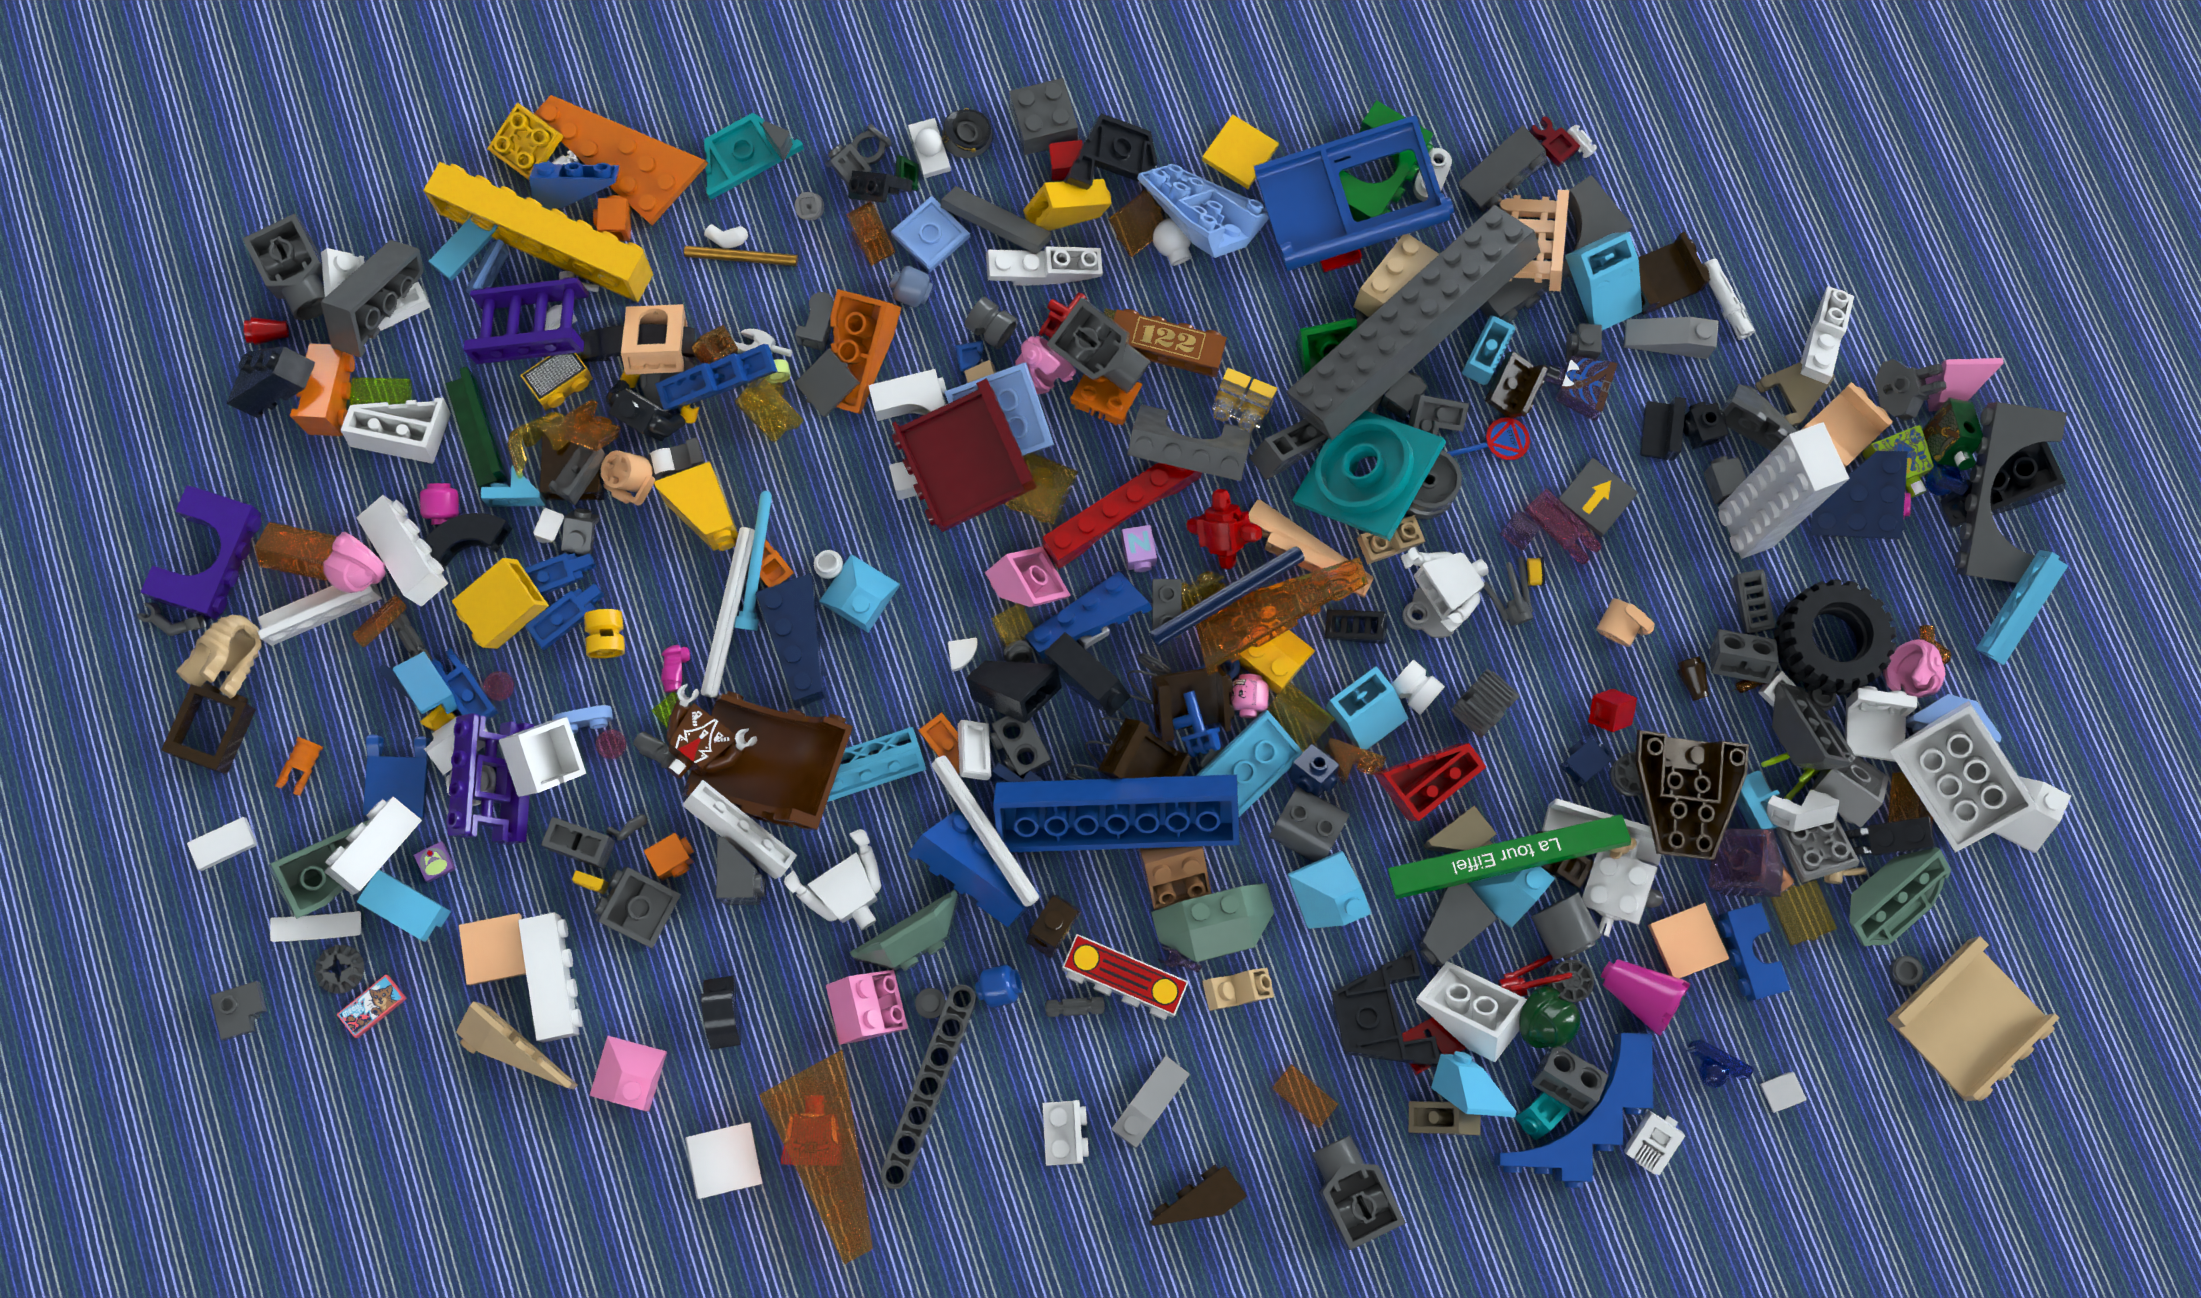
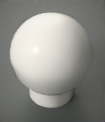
[1153,218,1192,266]

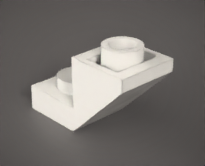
[1766,789,1840,832]

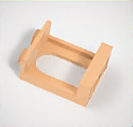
[621,304,688,375]

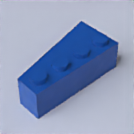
[907,809,1041,927]

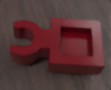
[1529,116,1580,167]

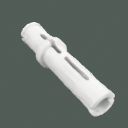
[1704,258,1755,340]

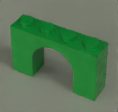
[1339,100,1434,222]

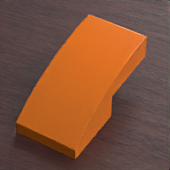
[734,539,794,588]

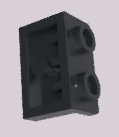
[848,171,913,203]

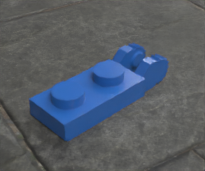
[431,648,499,722]

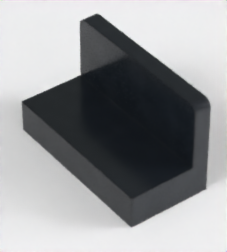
[1640,397,1686,461]

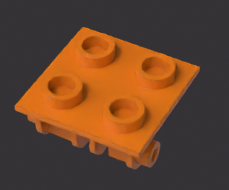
[1070,374,1143,426]

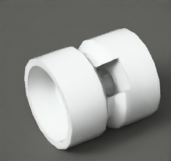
[1391,660,1445,715]

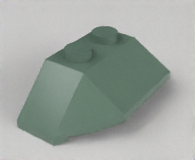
[1849,847,1951,946]
[1151,883,1274,962]
[850,889,959,971]

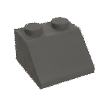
[716,837,766,905]

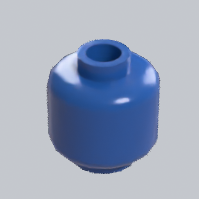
[975,964,1023,1008]

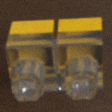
[1212,368,1278,433]

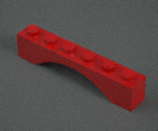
[1042,462,1202,570]

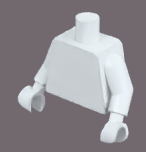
[1401,547,1489,632]
[784,829,881,930]

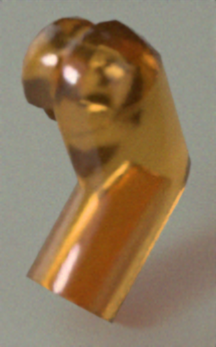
[1920,625,1952,664]

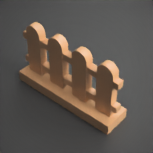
[1500,190,1569,291]

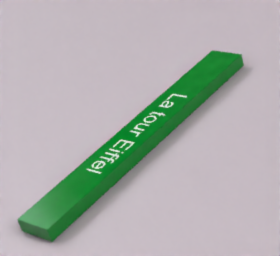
[1388,814,1631,899]

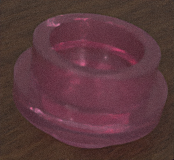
[484,671,514,701]
[596,729,626,759]

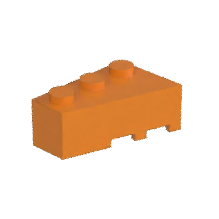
[290,343,355,436]

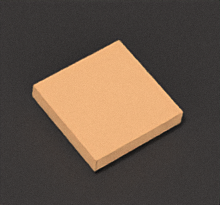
[1648,903,1729,979]
[459,913,526,986]

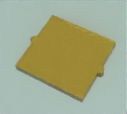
[1770,880,1837,946]

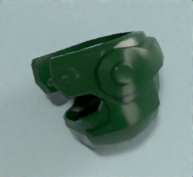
[1520,986,1581,1049]

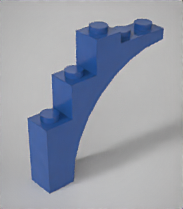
[1494,1033,1653,1188]

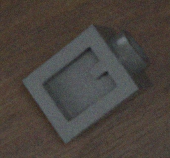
[824,143,872,187]

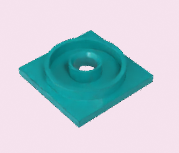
[1292,410,1446,541]

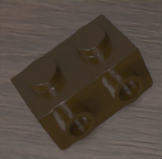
[1484,351,1548,418]

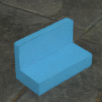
[393,652,458,714]

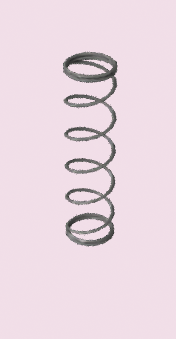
[1065,653,1171,780]

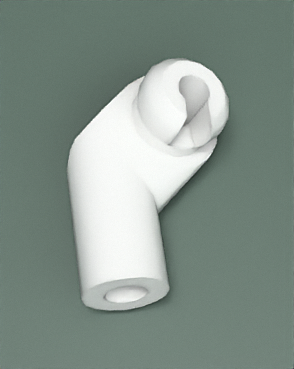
[704,224,748,249]

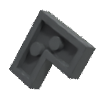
[1408,394,1469,435]

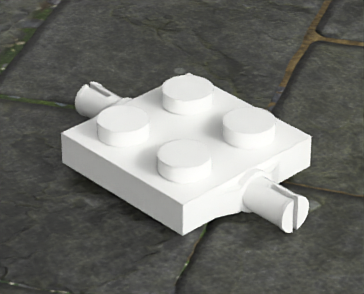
[1582,837,1657,937]

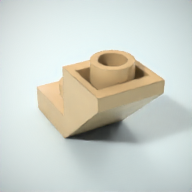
[1202,968,1274,1011]

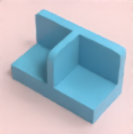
[1736,771,1780,837]

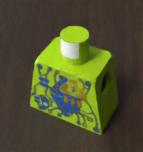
[1862,425,1933,498]

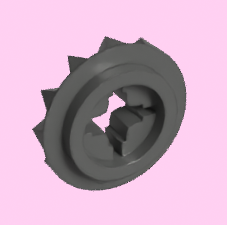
[313,945,364,994]

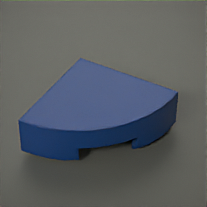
[955,340,984,375]

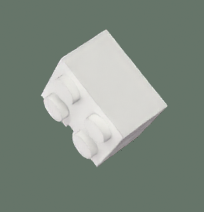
[499,717,586,797]

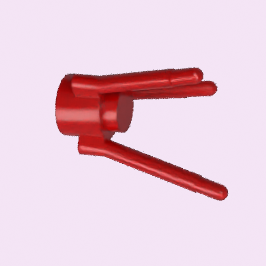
[1498,955,1572,999]

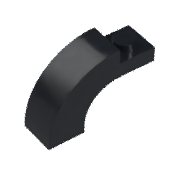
[424,513,512,573]

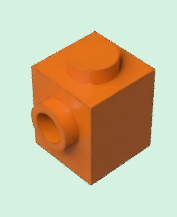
[593,195,632,241]
[643,833,695,880]

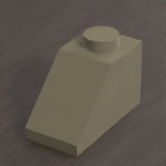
[1423,806,1496,854]
[1408,1101,1481,1135]

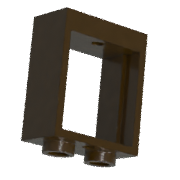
[161,683,256,775]

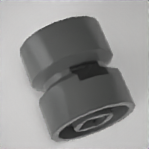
[964,297,1018,349]

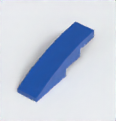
[655,344,778,411]

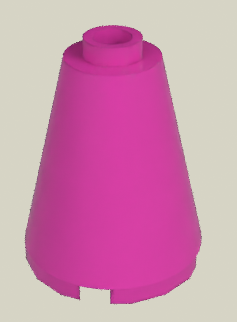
[1600,959,1691,1036]

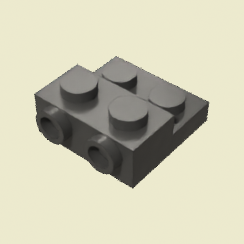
[594,866,681,949]

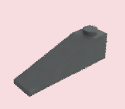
[1721,384,1797,451]

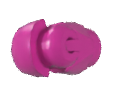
[661,644,690,693]

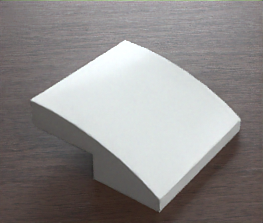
[685,1122,762,1199]

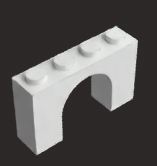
[868,369,947,500]

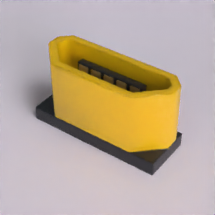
[1527,557,1545,586]

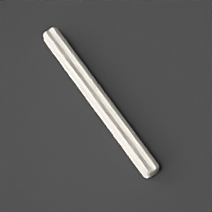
[701,527,755,698]
[932,756,1039,907]

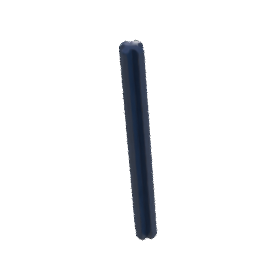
[1150,546,1305,646]

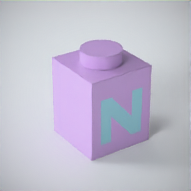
[1121,525,1157,572]

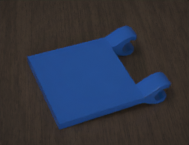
[363,735,431,818]

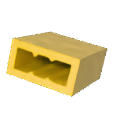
[452,558,549,649]

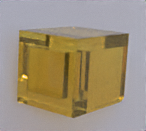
[991,603,1035,648]

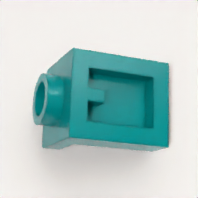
[1515,1091,1571,1140]

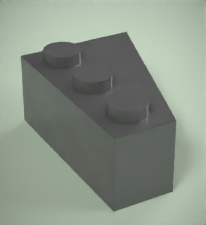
[1458,125,1548,213]

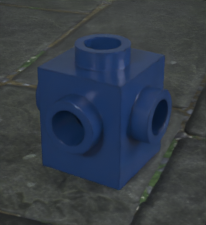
[1289,744,1339,797]

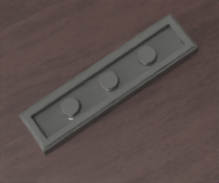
[940,186,1052,254]

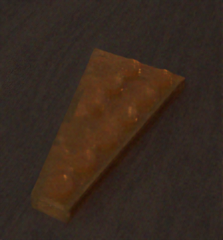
[1196,557,1368,676]
[759,1050,873,1264]

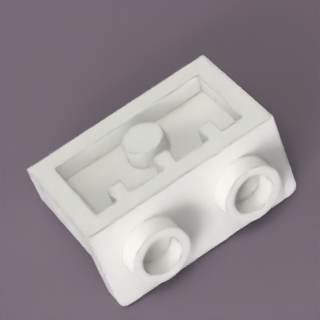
[1042,1100,1089,1166]

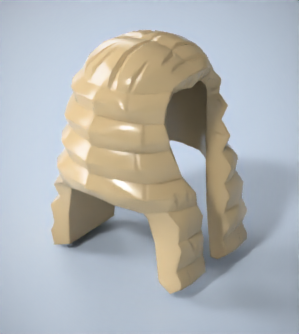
[176,615,262,699]

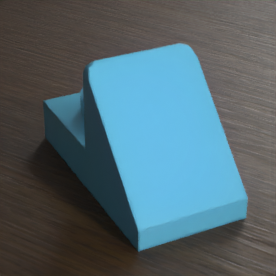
[481,465,546,507]

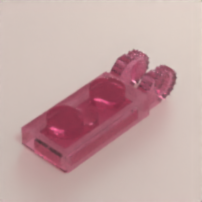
[1525,489,1602,565]

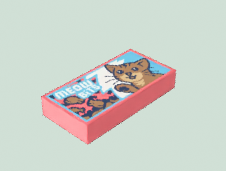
[337,975,407,1038]

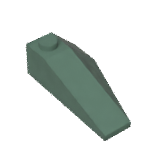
[268,819,370,919]

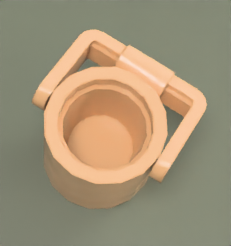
[601,450,655,506]
[1596,598,1655,647]

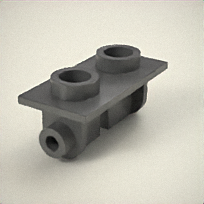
[1152,579,1182,638]

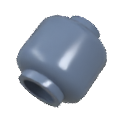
[889,266,933,308]

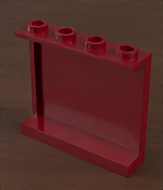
[891,378,1037,532]

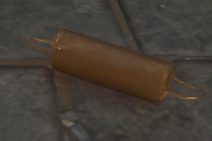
[1730,680,1765,693]

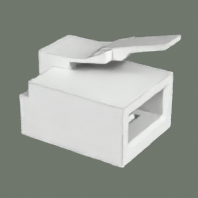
[1624,1110,1685,1175]

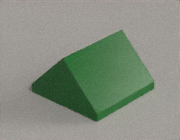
[1296,318,1357,375]

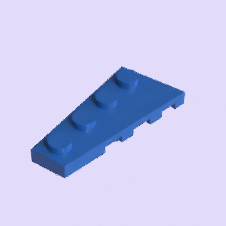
[1025,571,1152,659]

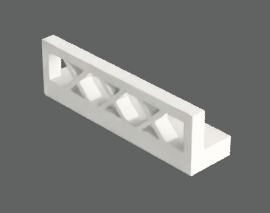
[258,584,382,646]

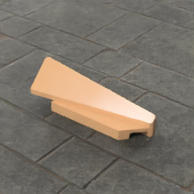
[1249,499,1374,598]

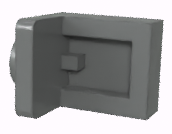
[561,508,600,555]

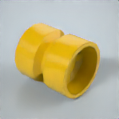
[584,609,625,658]

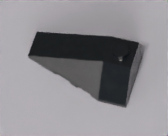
[1940,442,2066,528]

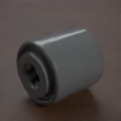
[1531,892,1602,960]

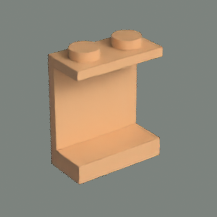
[1801,382,1893,467]

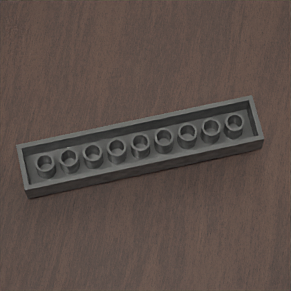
[1286,205,1541,440]

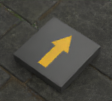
[1557,458,1638,537]

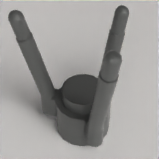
[1484,556,1534,626]

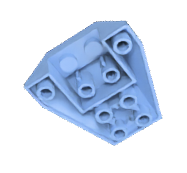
[1137,164,1269,258]

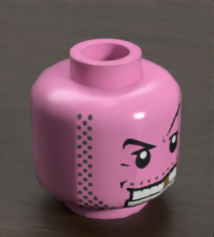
[1230,674,1269,718]

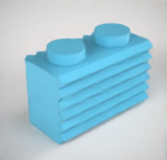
[1462,315,1515,385]

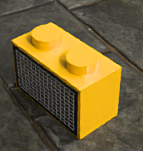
[521,353,593,411]

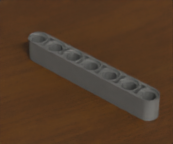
[881,984,977,1189]

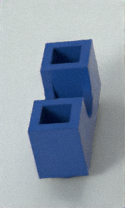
[1718,902,1791,1002]

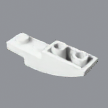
[986,246,1103,286]
[1800,286,1854,384]

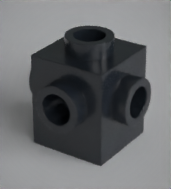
[1683,402,1729,450]

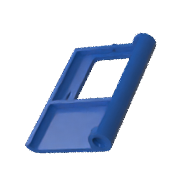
[1254,115,1454,271]

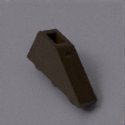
[1149,1164,1247,1226]

